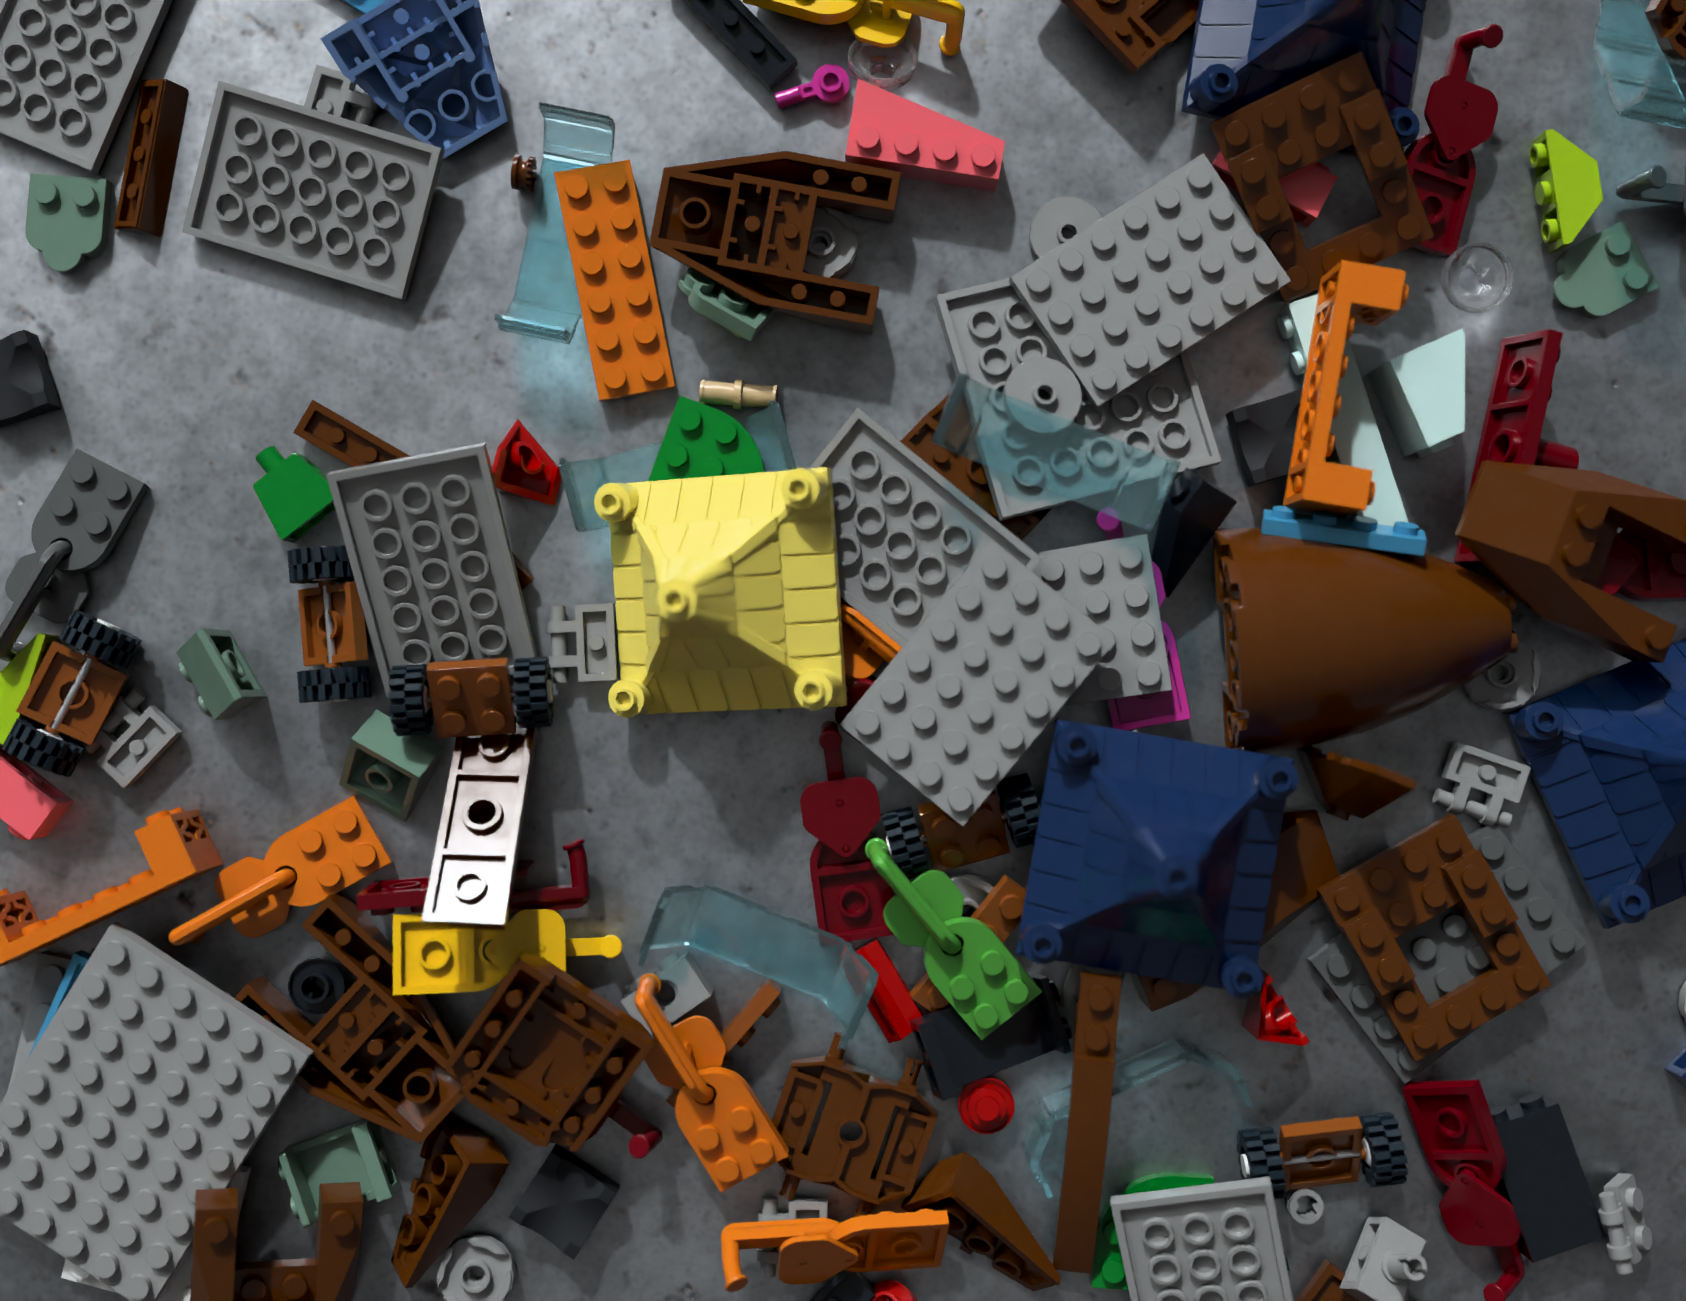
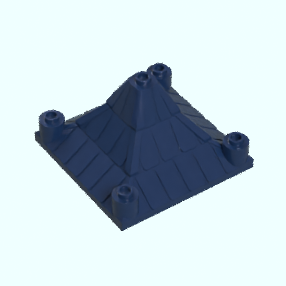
[1181,0,1426,152]
[1503,638,1686,929]
[1015,718,1298,999]

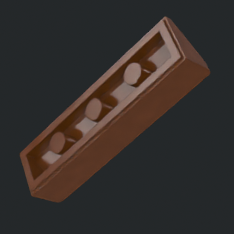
[114,79,188,237]

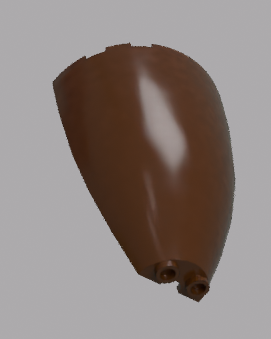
[1212,528,1518,754]

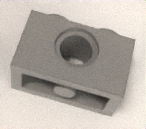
[620,952,714,1036]

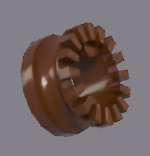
[511,155,537,192]

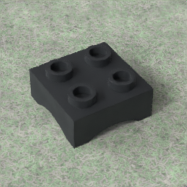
[0,330,61,428]
[1225,389,1329,487]
[509,1144,620,1260]

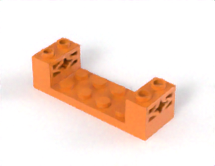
[1283,260,1409,517]
[0,806,223,967]

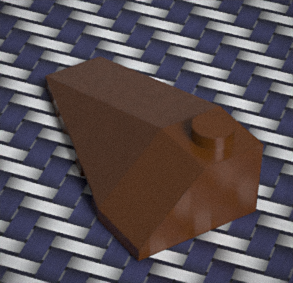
[1297,746,1417,822]
[391,1114,509,1288]
[901,1152,1061,1291]

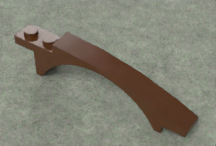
[1052,972,1122,1274]

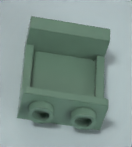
[277,1119,401,1228]

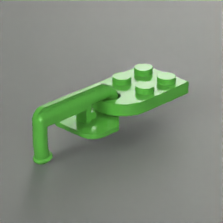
[865,838,1042,1041]

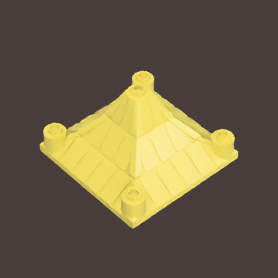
[594,467,847,718]

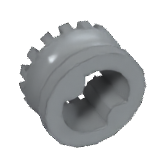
[1285,1187,1324,1225]

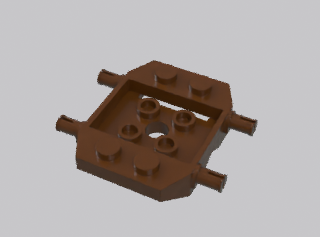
[772,1032,938,1218]

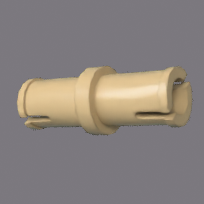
[699,379,779,410]

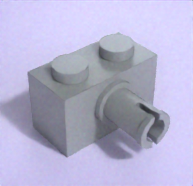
[1339,1217,1427,1301]

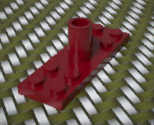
[1454,329,1579,565]

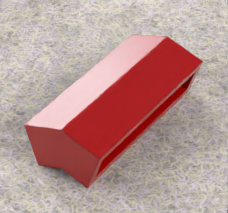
[840,937,923,1043]

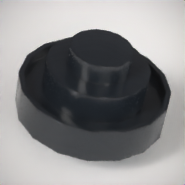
[288,956,348,1015]

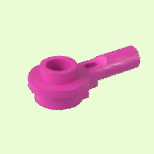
[774,64,850,108]

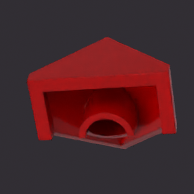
[492,418,564,506]
[1241,969,1310,1046]

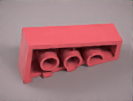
[845,79,1005,192]

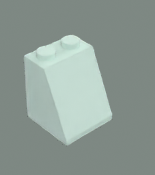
[1367,329,1465,458]

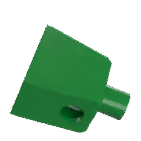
[253,446,336,543]

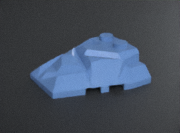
[320,0,508,159]

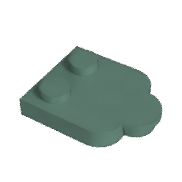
[25,173,112,272]
[1553,220,1660,319]
[678,268,777,341]

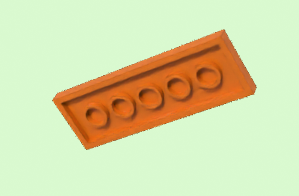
[554,160,675,402]

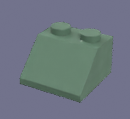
[176,628,267,720]
[339,709,443,822]

